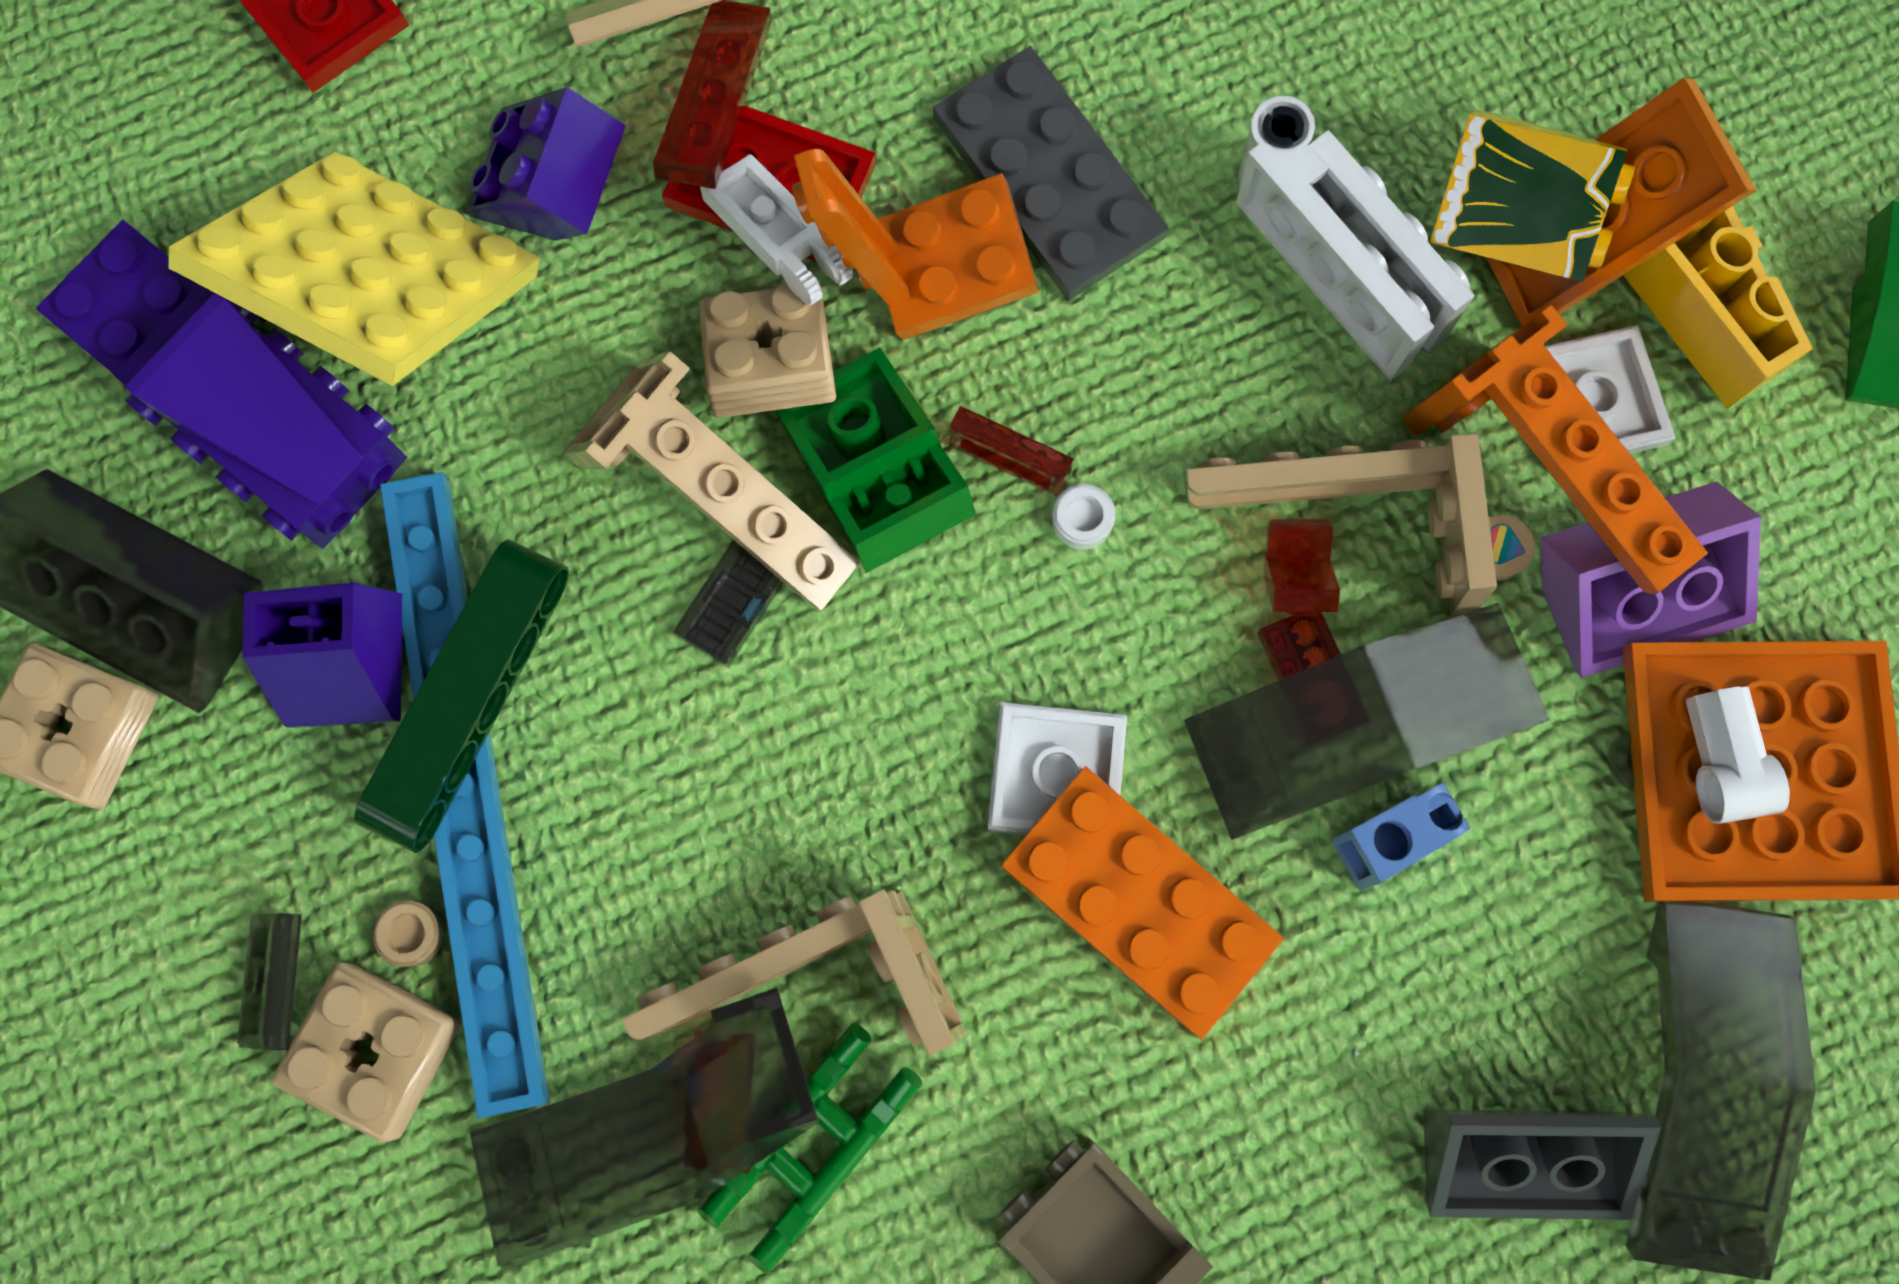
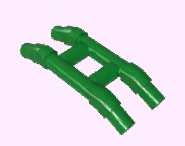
[697,1023,923,1274]

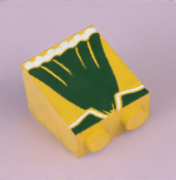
[1430,110,1636,282]

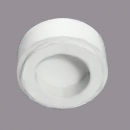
[1052,484,1115,550]

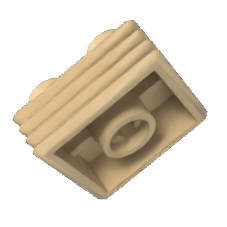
[699,284,836,418]
[0,643,158,810]
[271,963,461,1143]

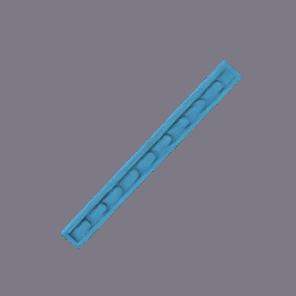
[380,472,550,1119]

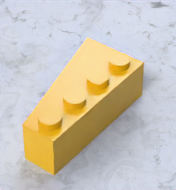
[1623,206,1813,409]

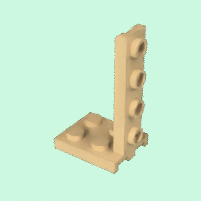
[562,351,860,611]
[1187,433,1497,617]
[622,890,968,1056]

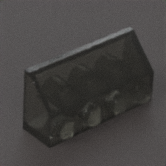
[0,469,261,713]

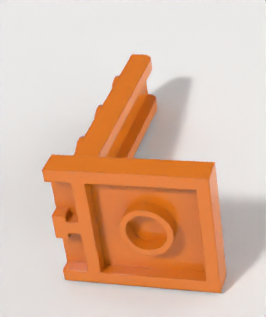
[792,149,1039,340]
[1401,304,1708,595]

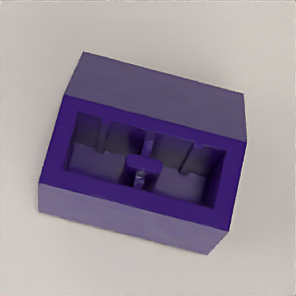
[466,87,626,241]
[242,583,402,728]

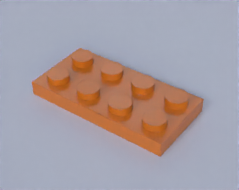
[1486,77,1757,326]
[999,766,1285,1040]

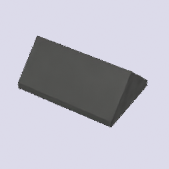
[1423,1109,1661,1220]

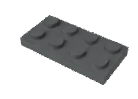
[933,46,1169,301]

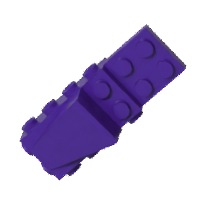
[35,219,408,549]

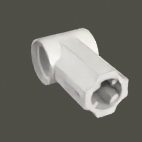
[1685,686,1790,824]

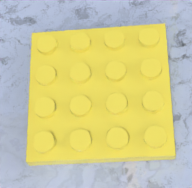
[169,151,540,386]

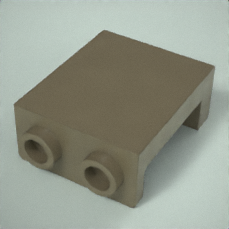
[996,1138,1213,1284]

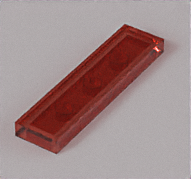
[653,0,771,189]

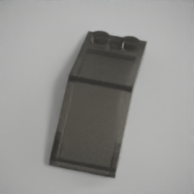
[1184,602,1551,840]
[1626,901,1816,1281]
[470,988,819,1270]

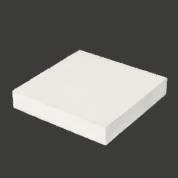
[1545,325,1676,454]
[987,702,1127,835]

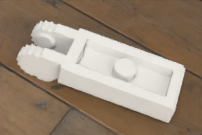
[700,154,854,306]

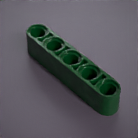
[354,539,569,853]

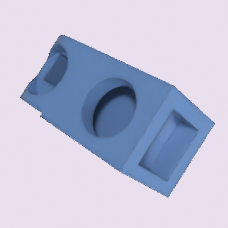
[1331,782,1470,891]

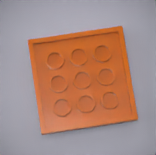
[1622,641,1899,902]

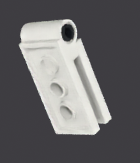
[1236,96,1475,382]

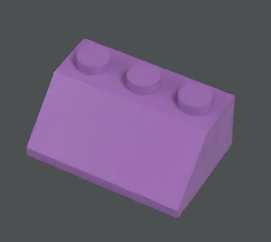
[1540,481,1761,678]

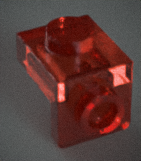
[1263,519,1340,617]

